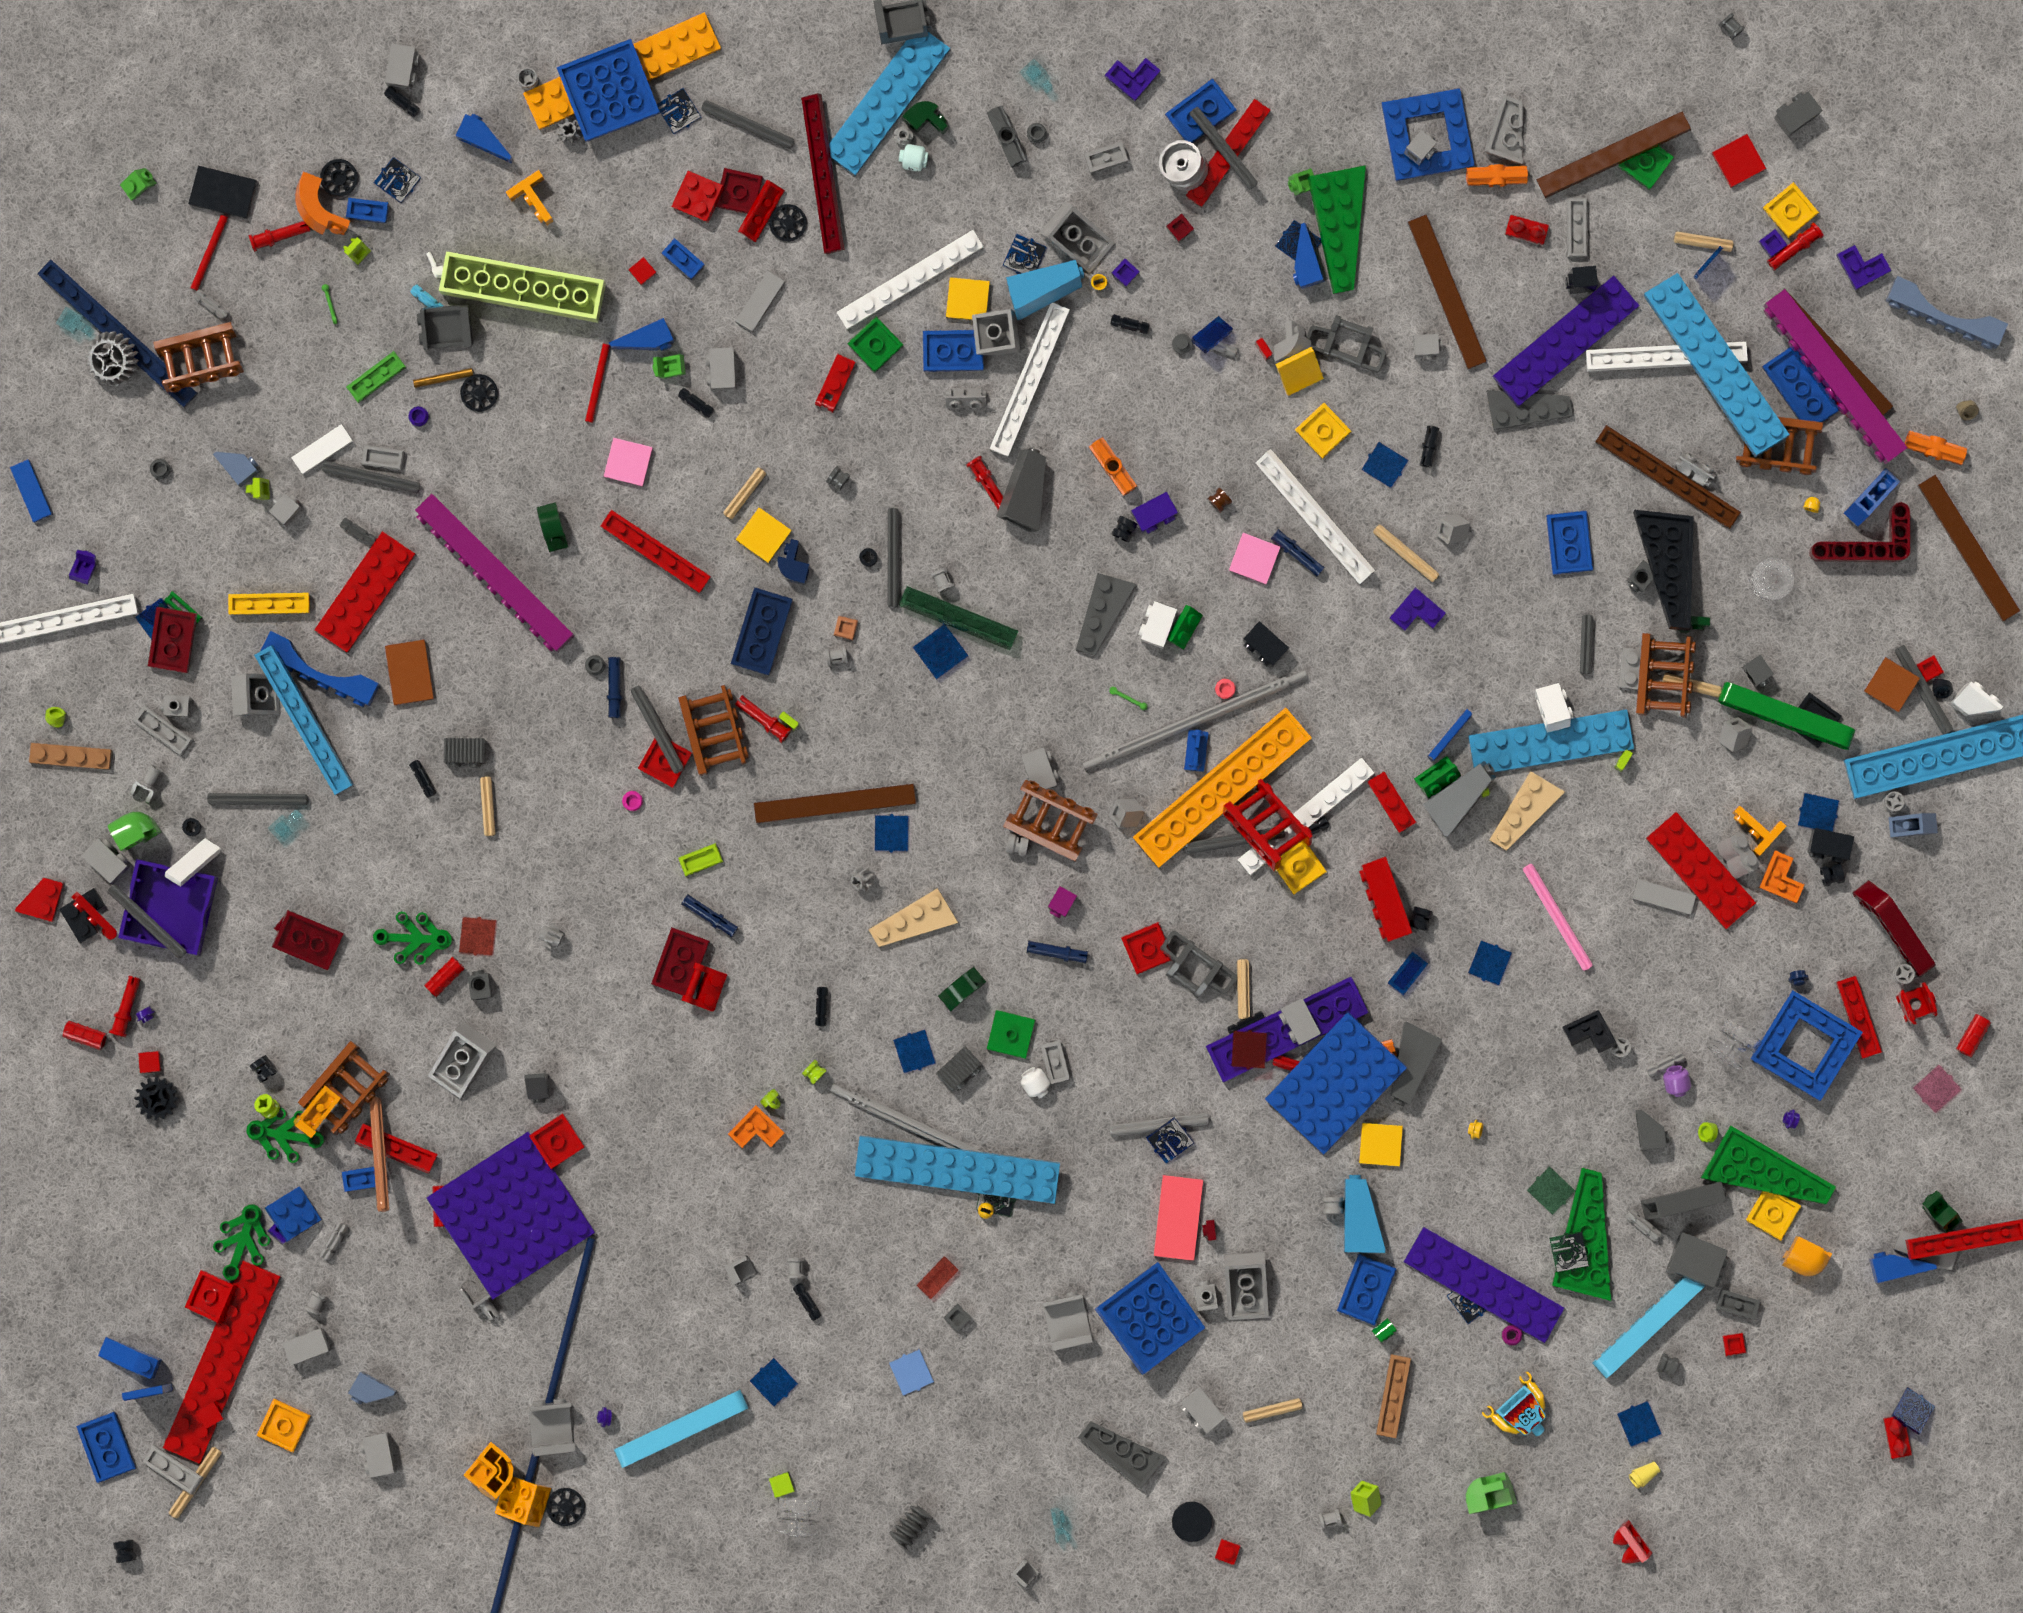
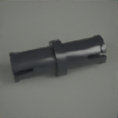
[1419,426,1440,468]

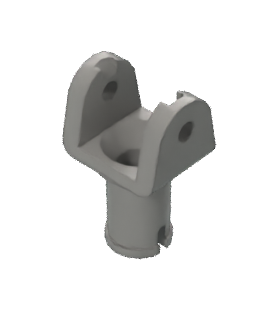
[130,765,162,805]

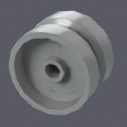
[1159,140,1208,191]

